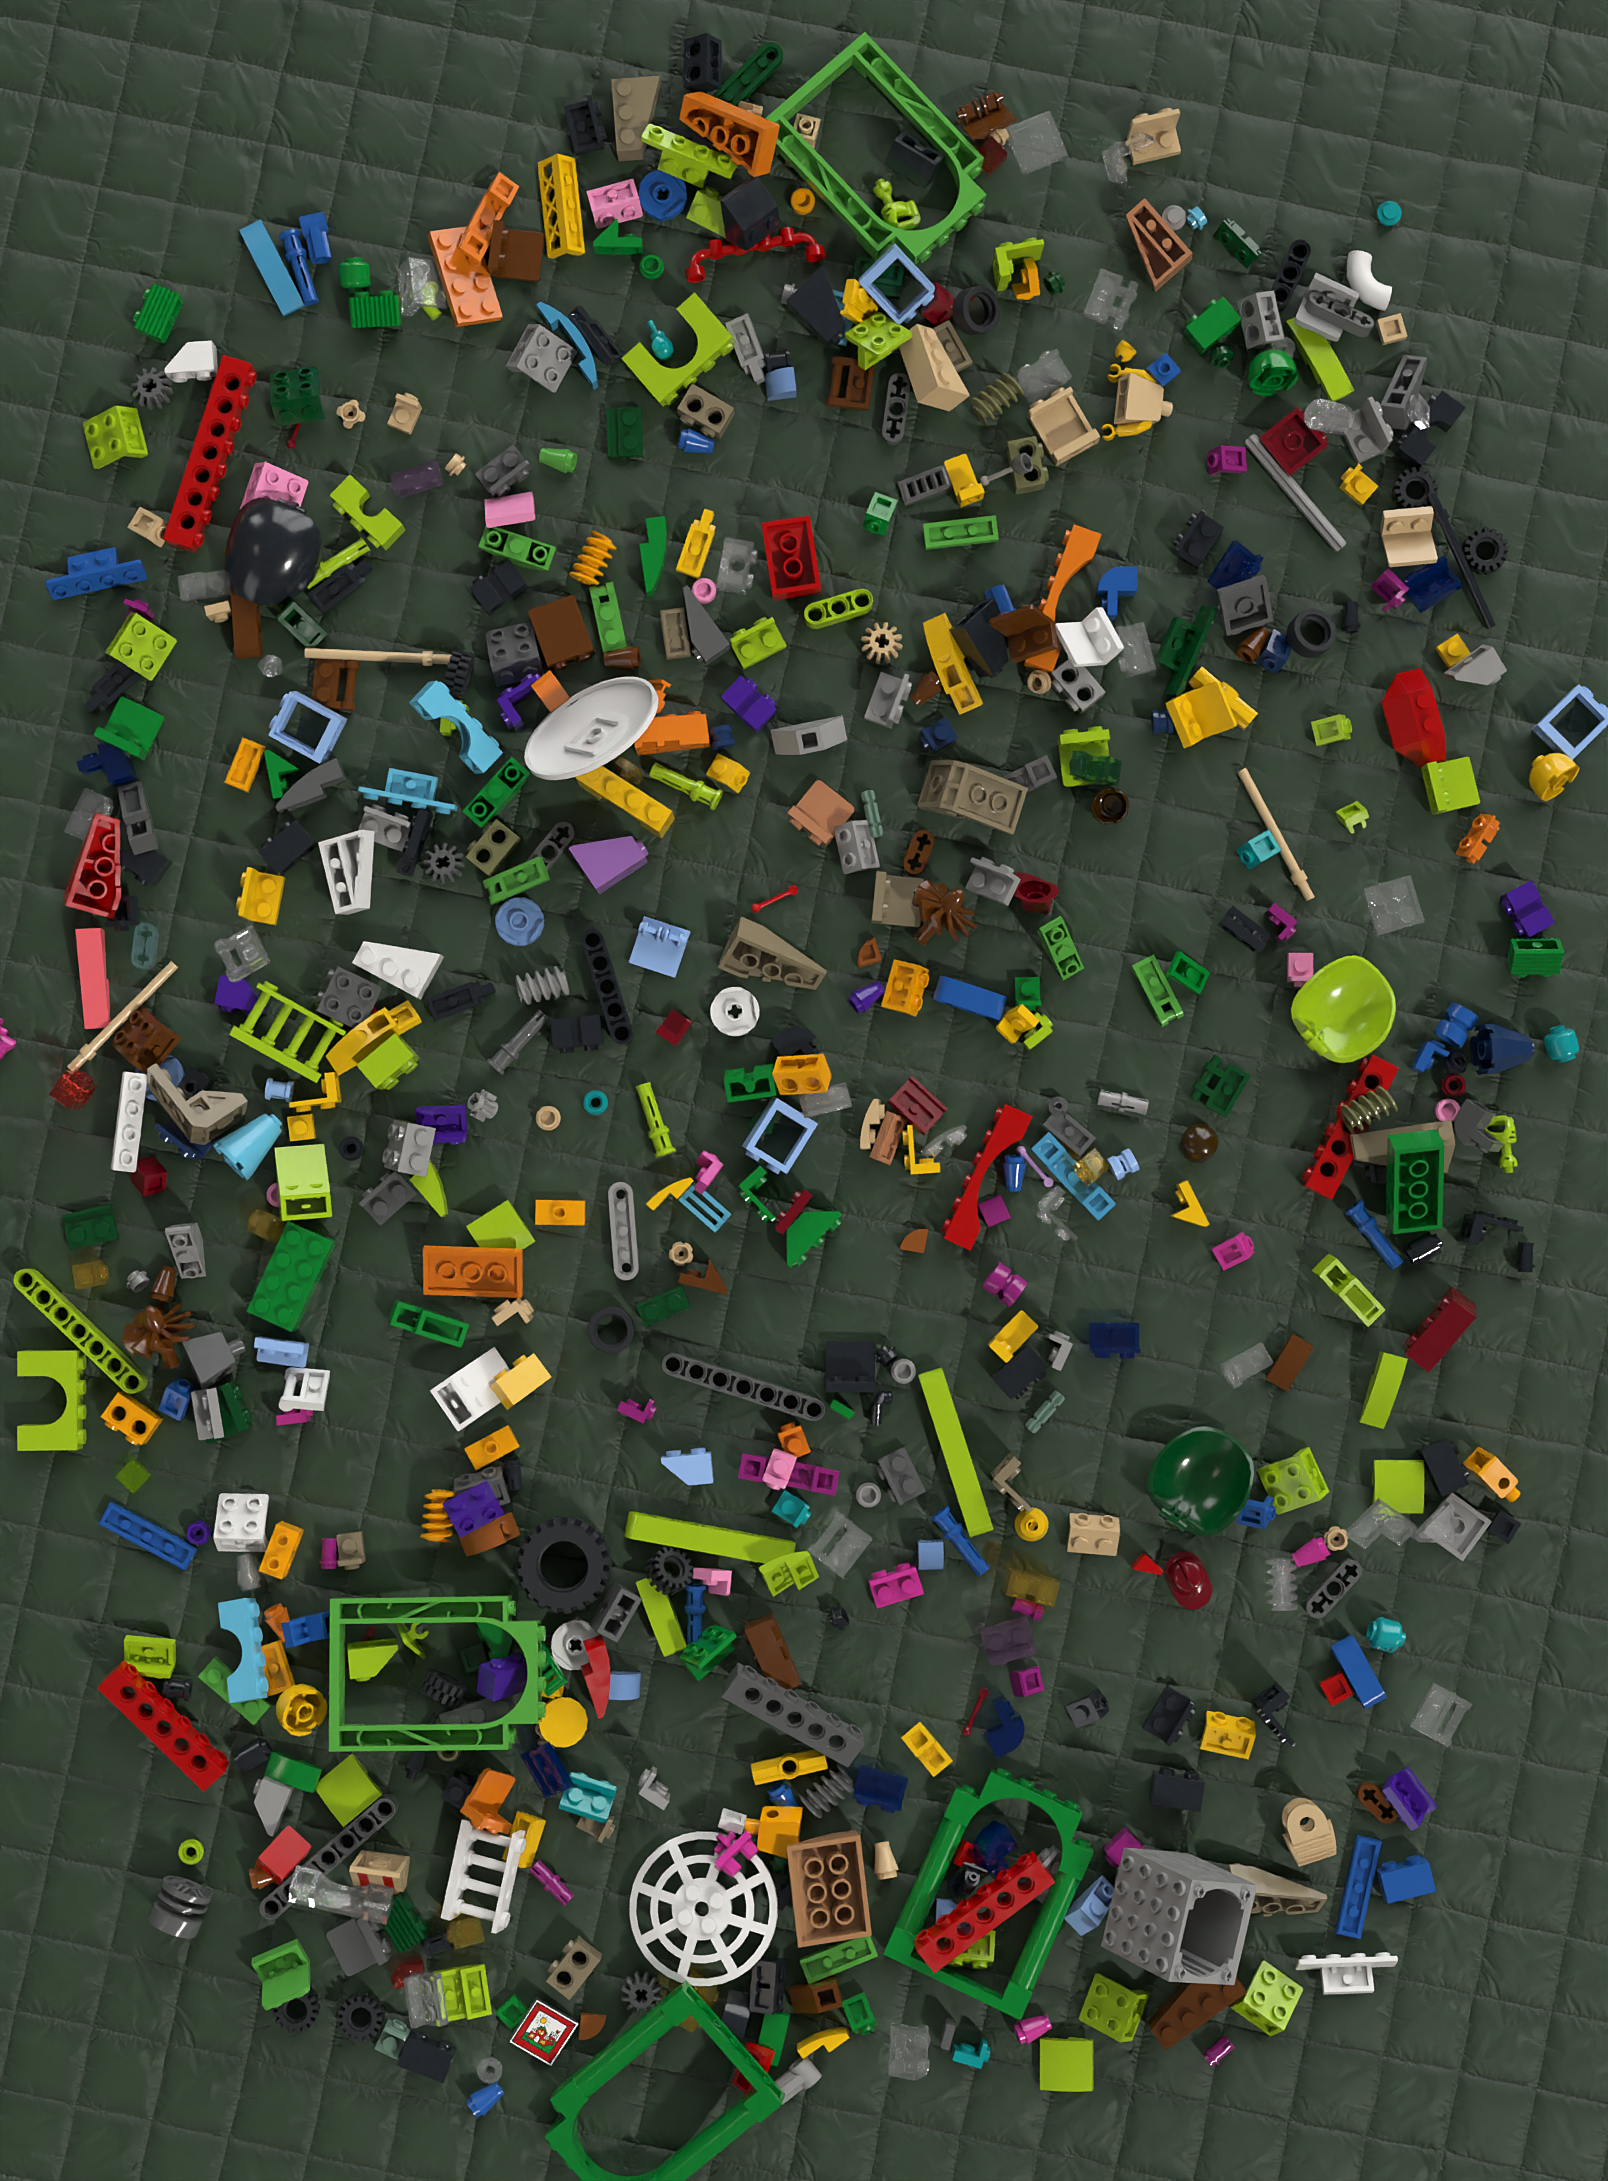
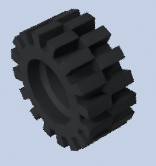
[1391,467,1439,509]
[1461,527,1509,575]
[444,649,475,697]
[645,1546,694,1595]
[420,1669,468,1708]
[273,1989,320,2034]
[337,1992,385,2042]

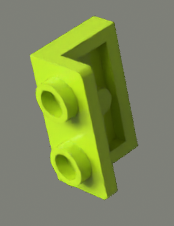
[686,187,726,238]
[124,1635,176,1679]

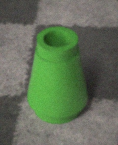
[539,448,577,474]

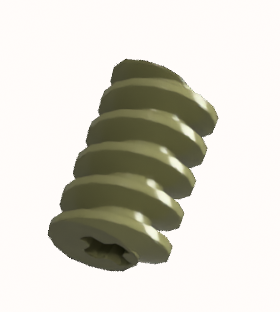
[970,373,1025,426]
[1341,1086,1398,1135]

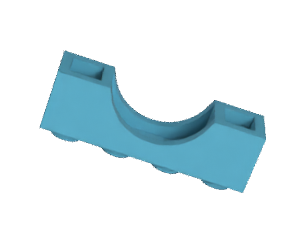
[409,680,503,774]
[218,1598,269,1703]

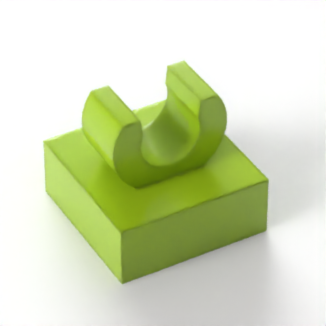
[1335,801,1369,834]

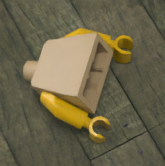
[1102,364,1173,441]

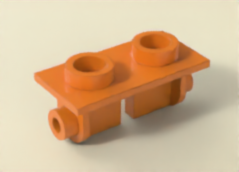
[1455,813,1500,864]

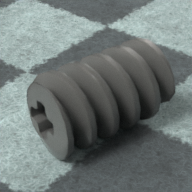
[799,1763,854,1818]

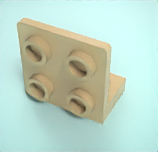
[1126,108,1181,165]
[1380,506,1438,567]

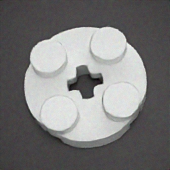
[710,987,760,1036]
[551,1619,598,1670]

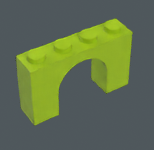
[621,292,736,407]
[17,1350,87,1451]

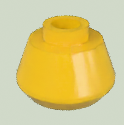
[1015,1507,1048,1541]

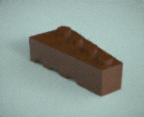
[1148,1976,1247,2051]

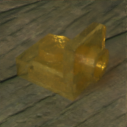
[1072,1148,1110,1186]
[247,1209,287,1244]
[72,1260,109,1290]
[447,1916,485,1950]

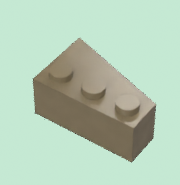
[611,76,661,161]

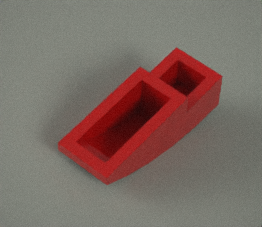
[581,1635,611,1719]

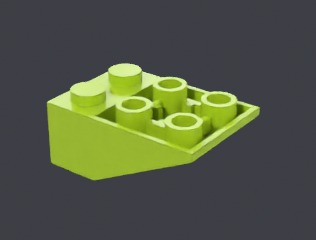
[274,1144,332,1222]

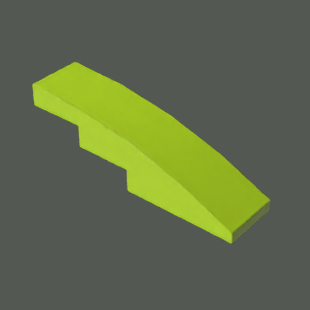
[1285,317,1354,403]

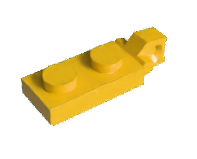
[676,509,716,579]

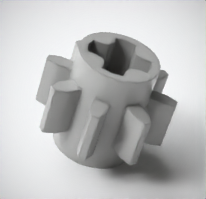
[467,1089,498,1122]

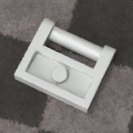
[279,1367,330,1411]

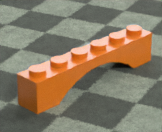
[1024,524,1101,675]

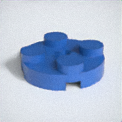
[639,170,687,222]

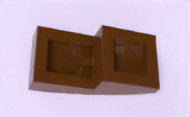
[1266,1333,1314,1391]

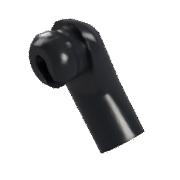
[870,1390,893,1426]

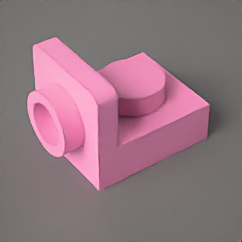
[1287,953,1313,987]
[762,1448,797,1490]
[693,1568,732,1596]

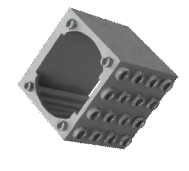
[1101,1847,1257,1985]

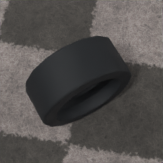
[952,286,1000,335]
[1286,608,1336,658]
[588,1307,635,1354]

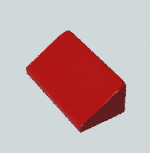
[732,2042,775,2094]

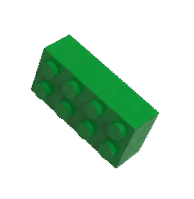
[1386,1129,1445,1234]
[246,1221,338,1332]

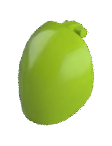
[1291,955,1396,1063]

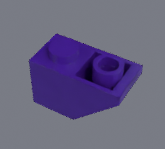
[214,975,268,1017]

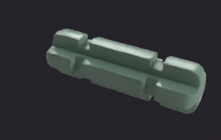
[861,790,883,838]
[1025,1390,1065,1433]

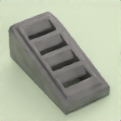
[898,464,952,506]

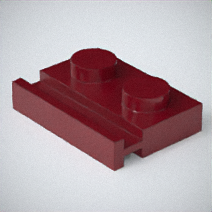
[887,1076,948,1135]
[774,1190,813,1235]

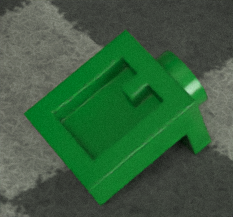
[862,492,898,536]
[1014,977,1041,1012]
[842,1992,879,2035]

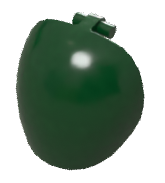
[1147,1426,1254,1536]

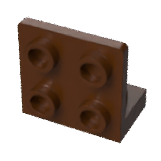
[488,220,544,282]
[989,605,1058,663]
[111,1006,181,1074]

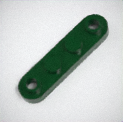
[712,42,783,107]

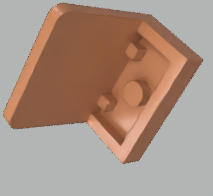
[787,780,854,847]

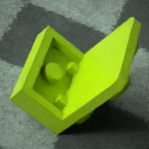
[1058,726,1112,787]

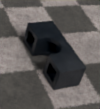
[1394,390,1466,469]

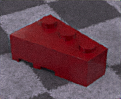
[1404,1286,1477,1373]

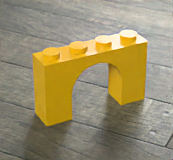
[576,766,675,839]

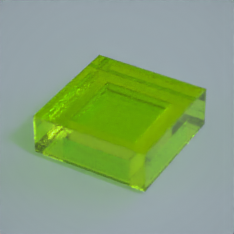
[116,1458,152,1494]

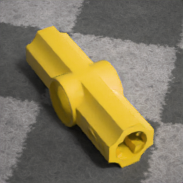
[1187,667,1258,731]
[751,1749,828,1785]

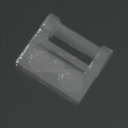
[214,925,270,982]
[808,1511,873,1578]
[1409,1682,1472,1747]

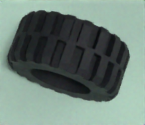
[515,1516,612,1614]

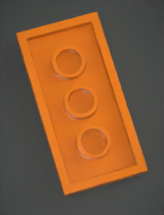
[427,226,503,327]
[423,1245,523,1298]

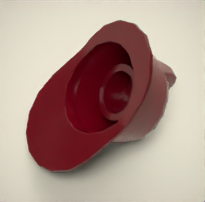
[1013,872,1059,914]
[1165,1551,1213,1610]

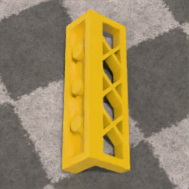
[538,154,585,259]

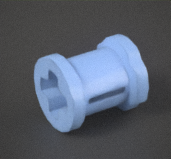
[265,1078,294,1102]

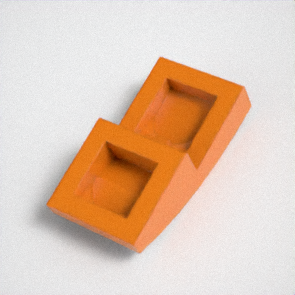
[531,670,570,713]

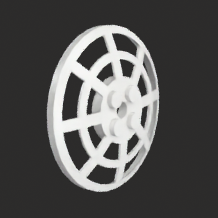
[629,1831,778,1986]

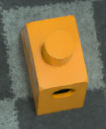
[1463,1446,1520,1502]
[744,1806,803,1858]

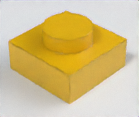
[1435,633,1470,668]
[287,1114,316,1142]

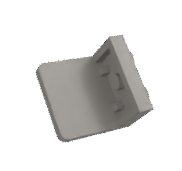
[1294,273,1360,341]
[382,1120,436,1177]

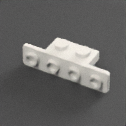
[111,1072,147,1172]
[1295,1952,1398,1995]

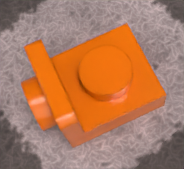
[777,1422,811,1457]

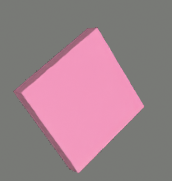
[485,492,535,528]

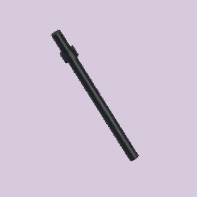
[1427,492,1496,629]

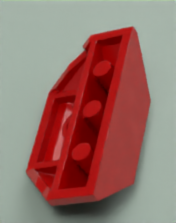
[1381,668,1446,768]

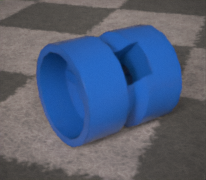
[1433,1002,1479,1048]

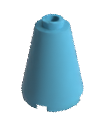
[213,1114,282,1180]

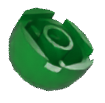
[1248,349,1298,396]

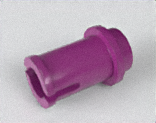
[319,1538,337,1569]
[1012,1595,1045,1621]
[1203,2035,1235,2067]

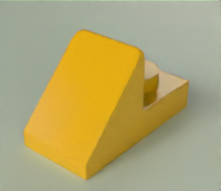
[1170,1180,1210,1227]

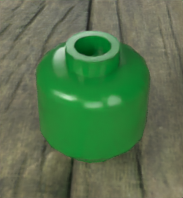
[338,257,371,294]

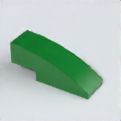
[639,516,667,597]
[387,1299,469,1348]

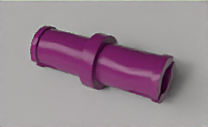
[529,1859,575,1907]

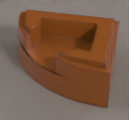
[858,937,882,968]
[900,1229,928,1253]
[579,2012,607,2040]

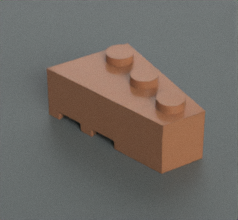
[1126,198,1192,292]

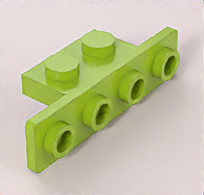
[641,124,737,188]

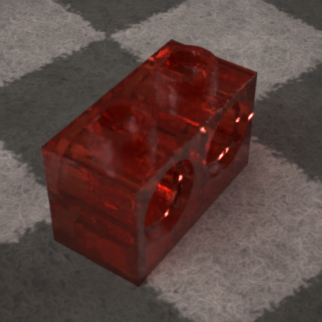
[49,1070,98,1110]

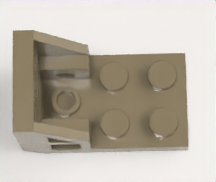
[917,760,1028,835]
[147,1063,248,1145]

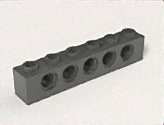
[722,1663,864,1768]

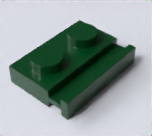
[853,255,905,300]
[606,407,643,459]
[62,1204,120,1250]

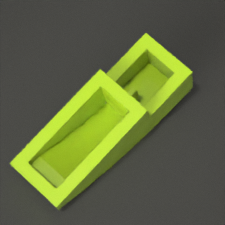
[410,1158,448,1217]
[1311,1253,1385,1327]
[1359,1351,1408,1429]
[636,1578,687,1657]

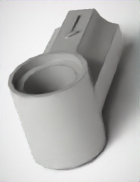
[774,2056,822,2105]

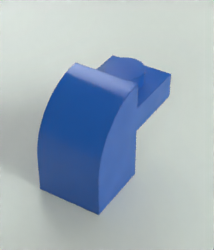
[1096,566,1137,620]
[281,1610,330,1648]

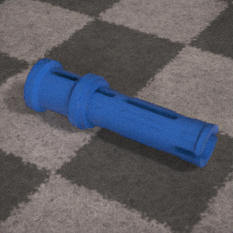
[279,229,319,306]
[1344,1200,1403,1270]
[931,1506,990,1576]
[683,1583,706,1645]

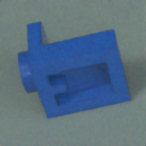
[1146,353,1181,387]
[1410,1040,1450,1073]
[158,1377,198,1421]
[1236,1496,1276,1530]

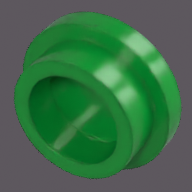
[639,255,664,280]

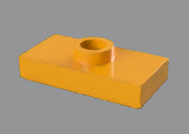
[224,737,266,792]
[535,1200,586,1225]
[464,1425,520,1470]

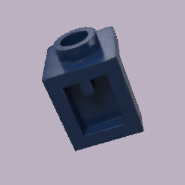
[1256,629,1292,673]
[919,717,958,754]

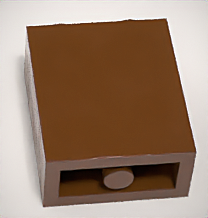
[528,594,595,671]

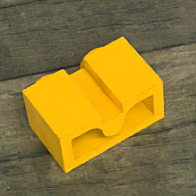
[490,1353,551,1410]

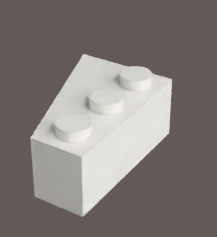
[318,830,374,915]
[352,941,444,1000]

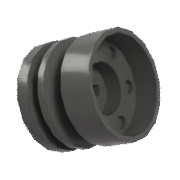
[147,1876,213,1939]

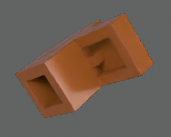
[458,1512,520,1557]

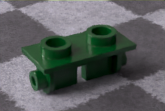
[1213,218,1263,269]

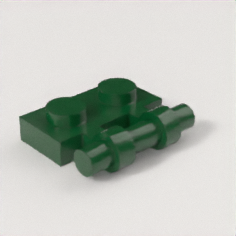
[1189,1055,1251,1118]

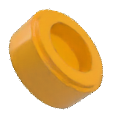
[791,188,815,215]

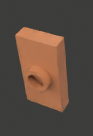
[870,1111,907,1165]

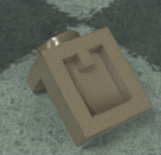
[336,1531,366,1570]
[576,1814,616,1843]

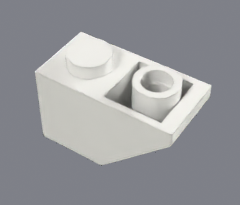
[165,340,218,382]

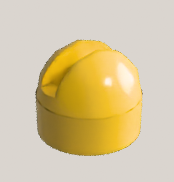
[1115,340,1137,362]

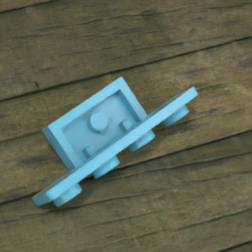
[358,768,457,815]

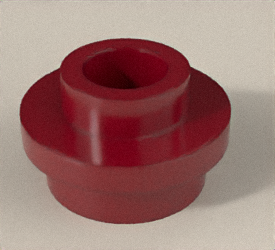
[1441,1073,1466,1098]

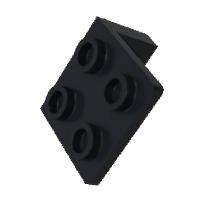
[1458,1210,1524,1245]
[826,1341,875,1392]
[1254,1682,1296,1748]

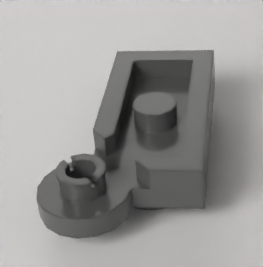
[1042,1096,1096,1157]

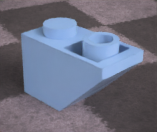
[661,1448,714,1485]
[1064,1875,1114,1936]

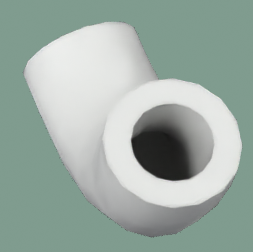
[1347,250,1392,311]

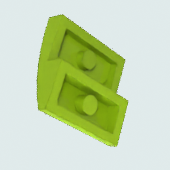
[466,1200,536,1249]
[1372,1460,1424,1513]
[759,1551,819,1597]
[316,1753,383,1827]
[433,1964,492,2023]
[1040,2037,1093,2092]

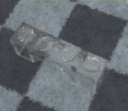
[289,1865,394,1925]

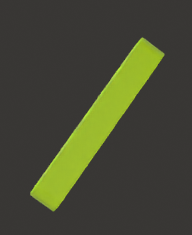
[13,1269,148,1394]
[918,1367,994,1537]
[624,1511,796,1564]

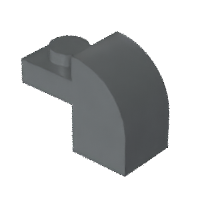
[1454,1099,1504,1153]

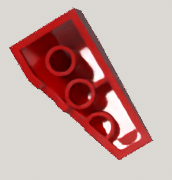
[63,812,121,919]

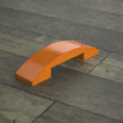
[458,172,519,264]

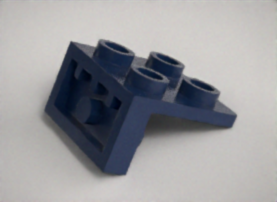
[155,1118,221,1160]

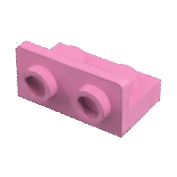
[586,179,643,229]

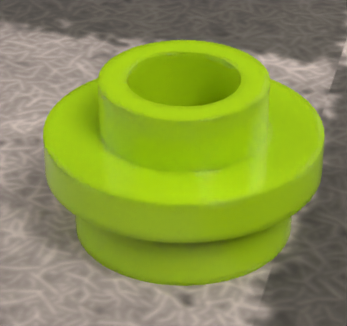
[178,1839,204,1865]

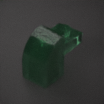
[1069,750,1122,785]

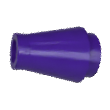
[848,981,885,1014]

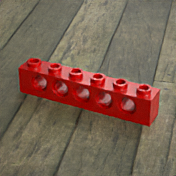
[1301,1054,1399,1199]
[97,1660,230,1792]
[913,1851,1055,1973]

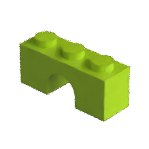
[330,475,406,551]

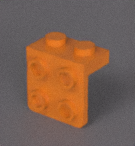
[460,1768,515,1834]

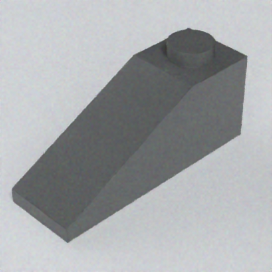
[1381,355,1427,430]
[683,585,730,666]

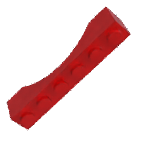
[941,1104,1033,1251]

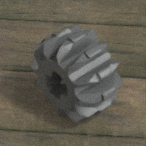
[131,367,174,410]
[423,843,465,885]
[621,1971,663,2015]

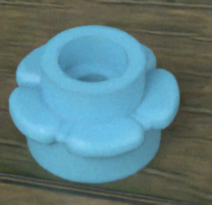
[1186,206,1207,230]

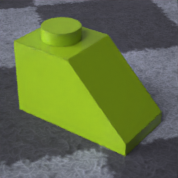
[347,1638,398,1681]

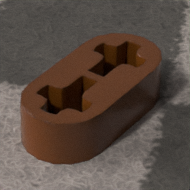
[903,830,935,876]
[1356,1782,1398,1824]

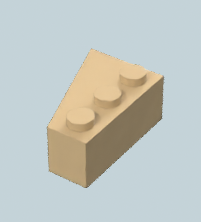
[899,324,970,411]

